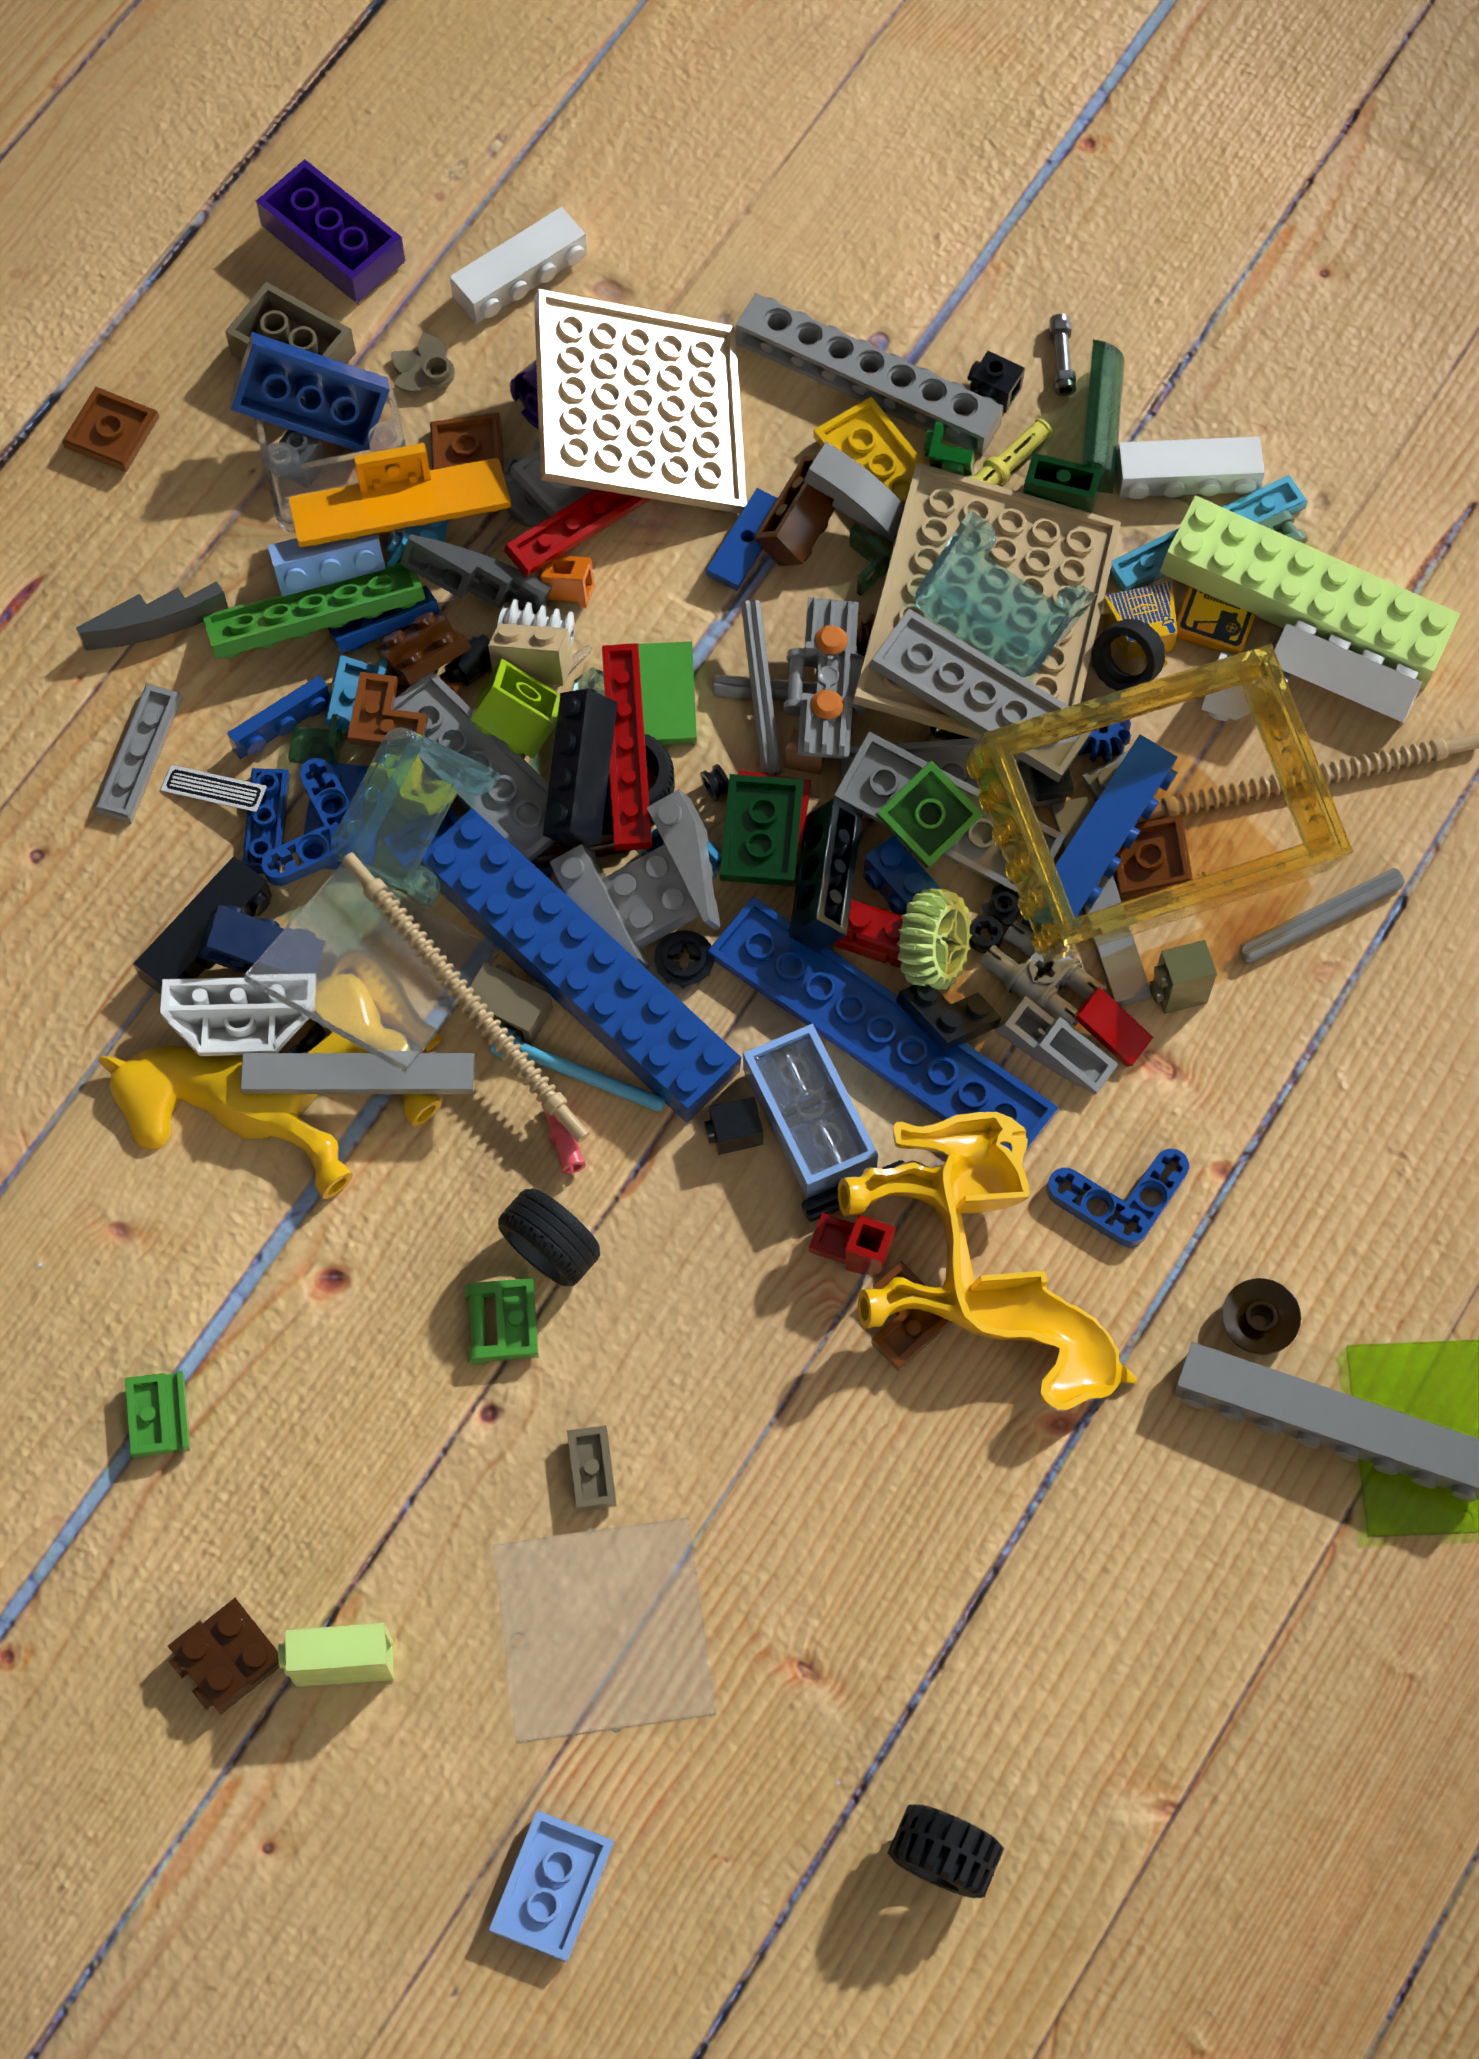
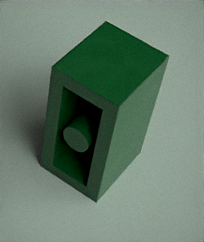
[1023,453,1102,513]

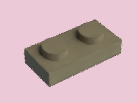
[567,1425,617,1512]

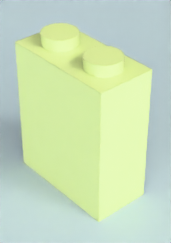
[278,1623,394,1688]

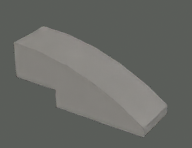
[804,442,904,542]
[995,996,1118,1094]

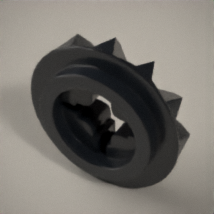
[654,930,714,989]

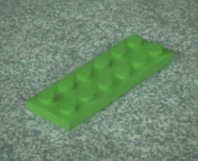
[202,560,426,659]

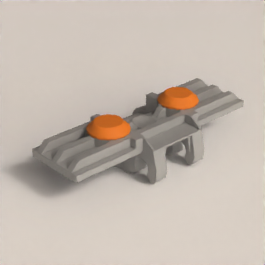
[783,597,865,759]

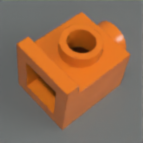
[538,556,595,608]

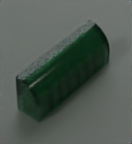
[1080,340,1125,494]

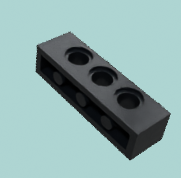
[789,798,863,953]

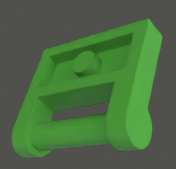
[464,1278,539,1365]

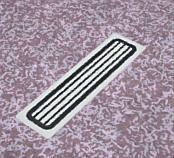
[161,765,267,812]

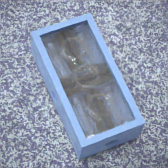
[743,1023,878,1199]

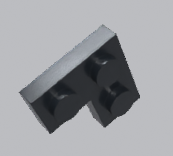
[896,985,1002,1053]

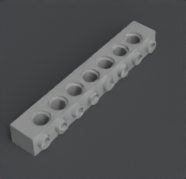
[736,293,1003,457]

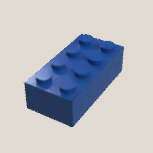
[230,332,390,454]

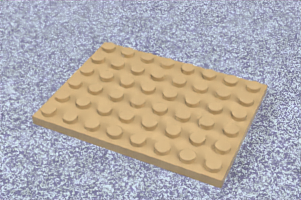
[852,462,1121,745]

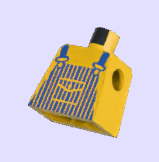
[1101,582,1177,668]

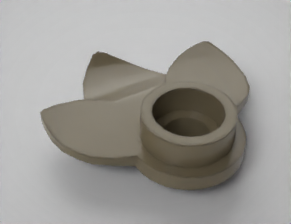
[391,332,455,392]

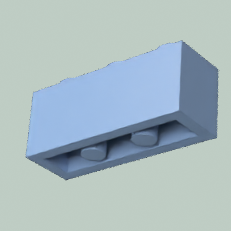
[267,533,386,597]

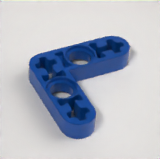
[262,758,365,886]
[1047,1149,1189,1248]

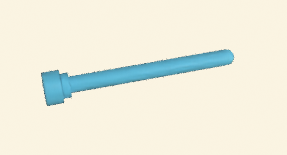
[490,1026,665,1111]

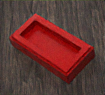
[1073,987,1154,1067]

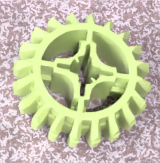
[897,888,972,990]

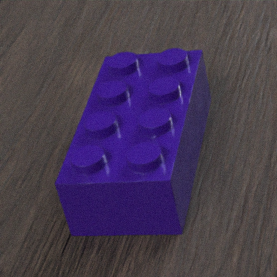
[256,159,406,303]

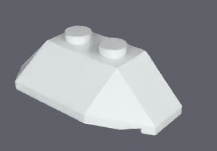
[160,976,316,1056]

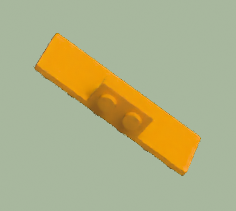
[289,443,511,547]

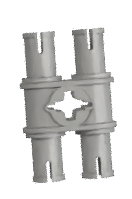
[980,920,1107,1027]

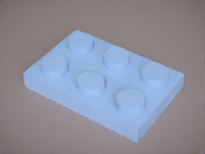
[489,1810,614,1963]

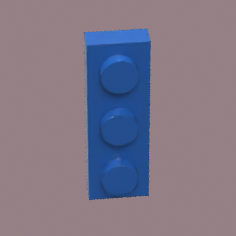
[327,586,440,653]
[227,675,329,760]

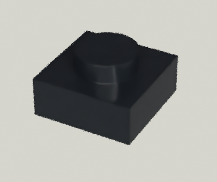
[1029,766,1074,802]

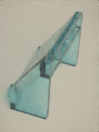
[915,510,1097,677]
[331,727,501,907]

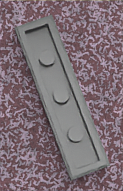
[95,684,182,824]

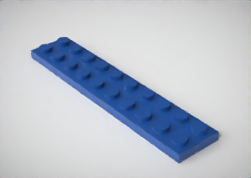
[708,896,1059,1155]

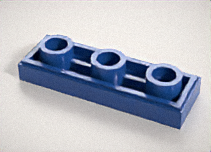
[706,488,777,591]
[242,768,290,874]

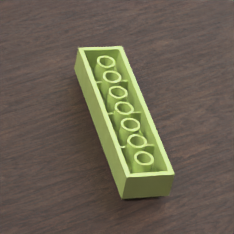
[1160,495,1460,691]

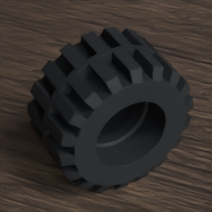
[888,1804,1004,1898]

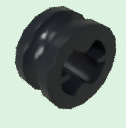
[700,764,729,802]
[969,916,1003,954]

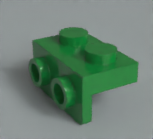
[923,422,975,476]

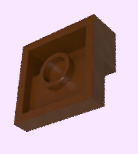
[375,612,472,685]
[167,1598,280,1715]

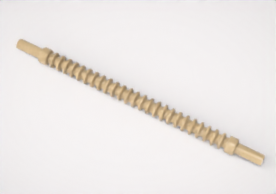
[1139,733,1479,822]
[342,852,590,1143]

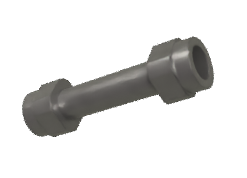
[1049,314,1076,396]

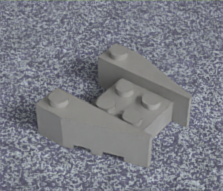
[550,789,720,969]

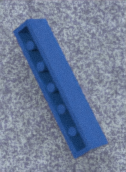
[1021,734,1178,946]

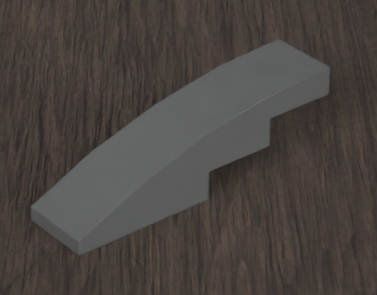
[400,534,552,614]
[76,581,228,651]

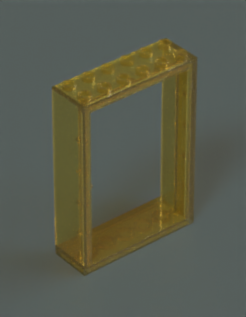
[966,644,1353,964]

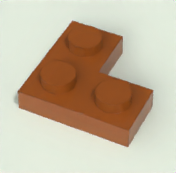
[347,672,428,753]
[871,1260,952,1371]

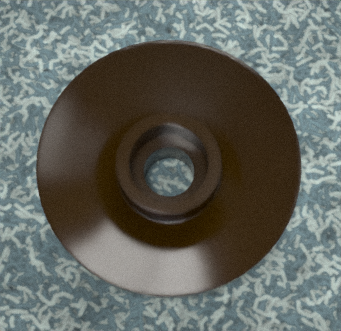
[1222,1278,1301,1355]

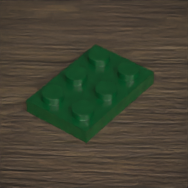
[720,774,804,887]

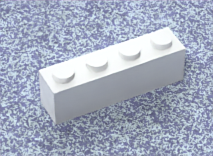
[450,207,587,324]
[1116,436,1265,499]
[1268,620,1423,722]

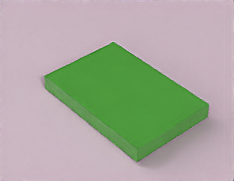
[638,641,697,745]

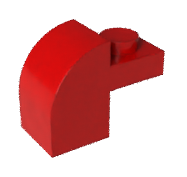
[809,1213,896,1275]

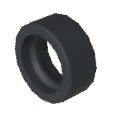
[1091,619,1165,692]

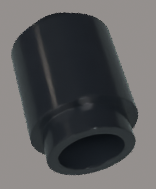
[444,634,492,686]

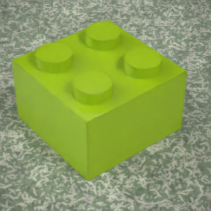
[470,658,560,759]

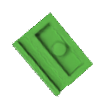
[125,1371,191,1458]

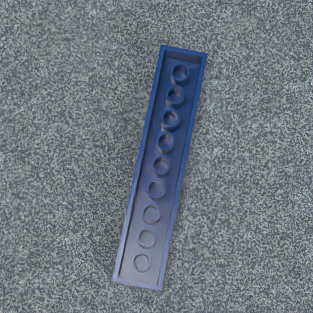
[418,808,741,1123]

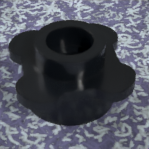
[982,885,1026,927]

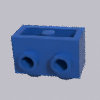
[863,835,941,916]

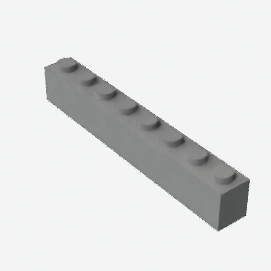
[1175,1342,1479,1502]

